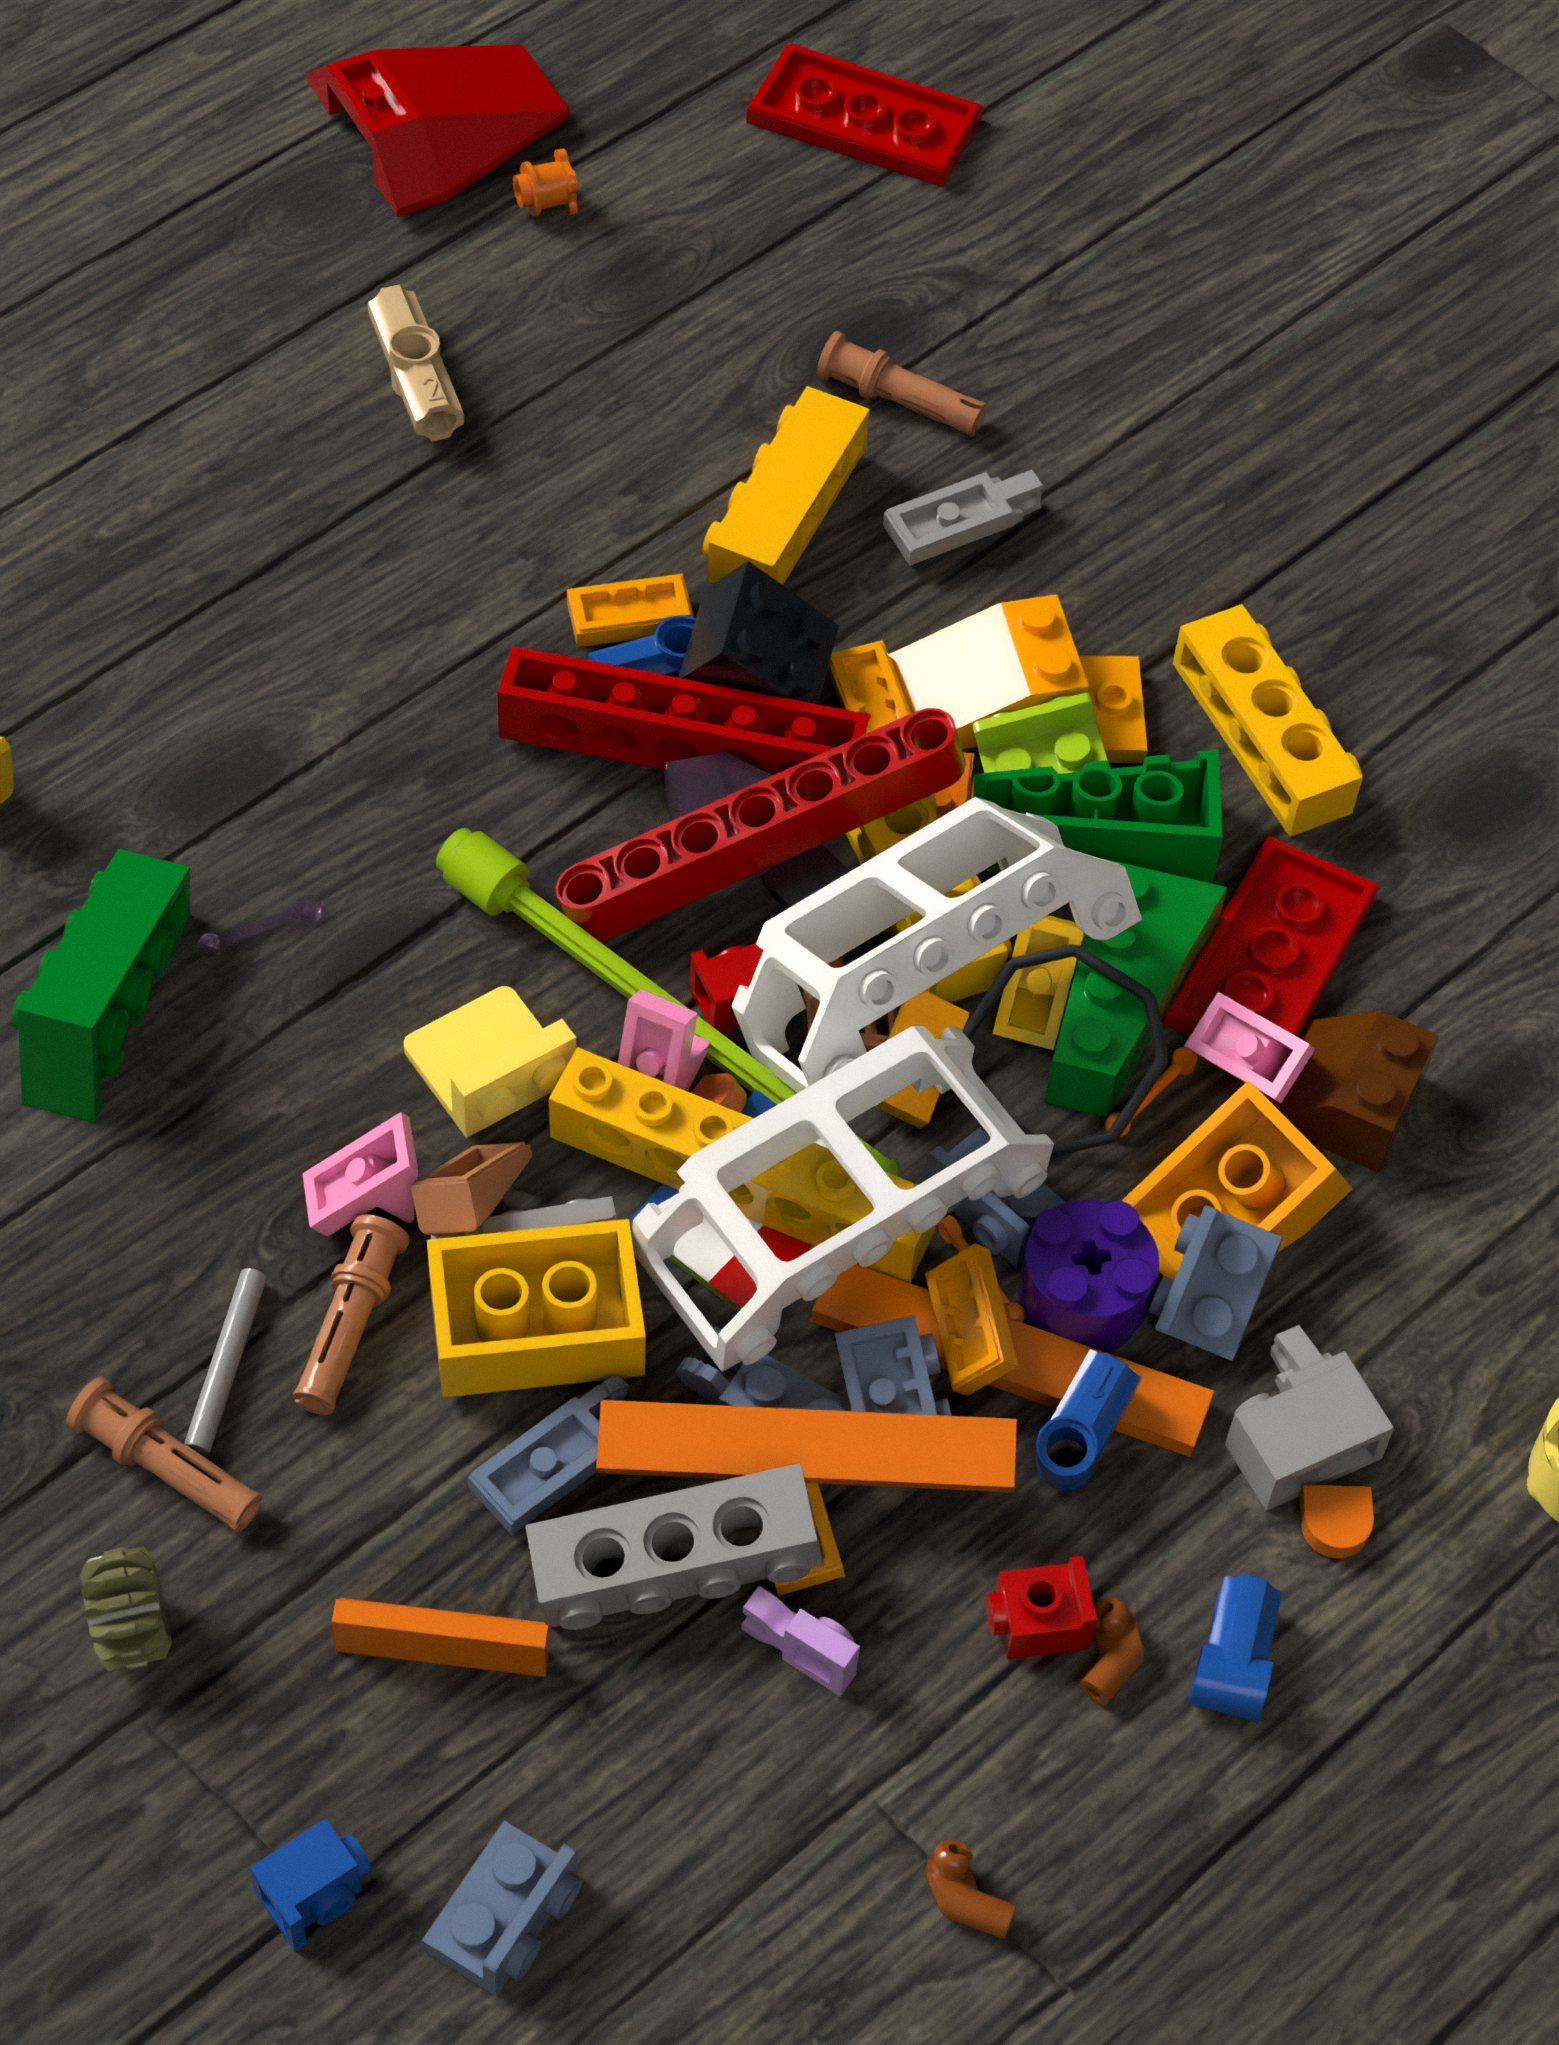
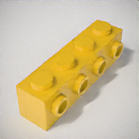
[702,386,870,585]

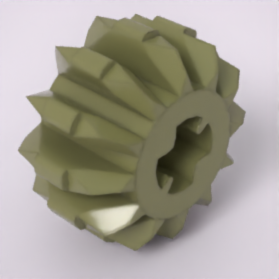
[80,1547,172,1672]

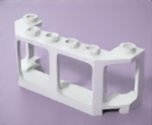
[731,797,1142,1093]
[632,1026,1054,1372]

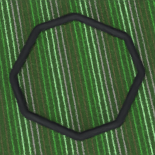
[963,944,1168,1157]

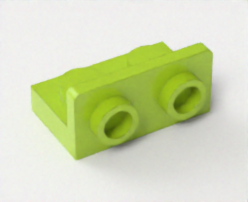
[972,693,1107,774]

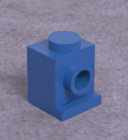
[250,1818,372,1952]

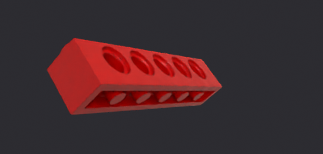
[497,646,870,786]

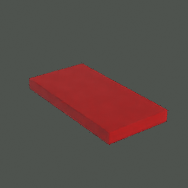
[746,43,983,187]
[1163,836,1380,1038]

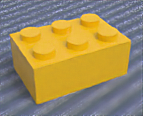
[427,1219,646,1398]

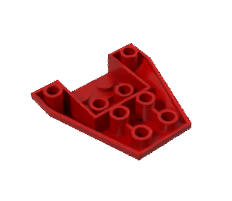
[307,44,569,217]

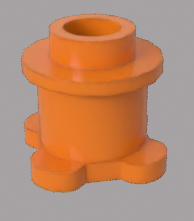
[513,148,579,217]

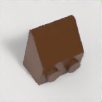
[1269,1010,1439,1173]

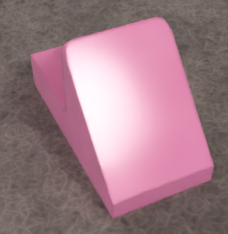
[618,989,709,1092]
[1184,992,1316,1103]
[303,1112,418,1237]

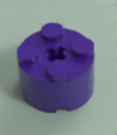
[1018,1200,1159,1353]

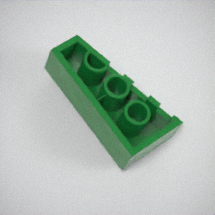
[971,749,1223,884]
[11,849,190,1123]
[1044,859,1227,1117]

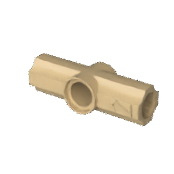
[368,284,464,442]

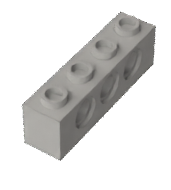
[525,1463,824,1630]

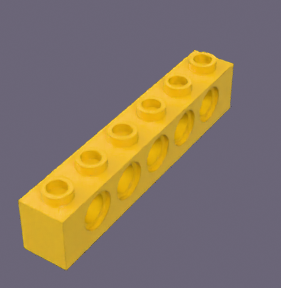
[548,1047,936,1283]

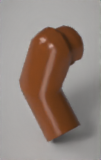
[1080,1597,1145,1706]

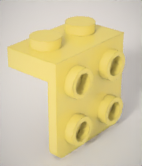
[404,986,576,1138]

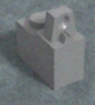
[1225,1325,1394,1511]

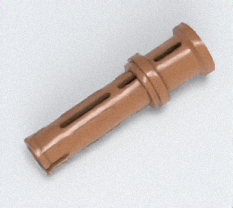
[816,331,987,437]
[292,1215,410,1415]
[66,1376,263,1533]

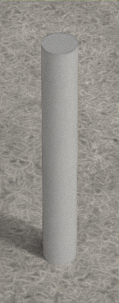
[184,1268,267,1457]

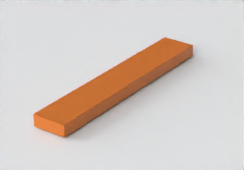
[811,1264,1214,1458]
[596,1400,1017,1493]

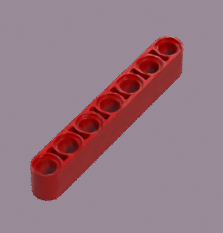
[555,708,966,942]

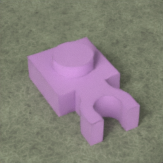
[741,1586,860,1697]

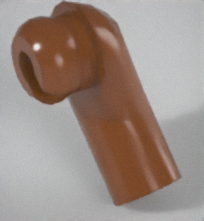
[926,1839,1016,1940]

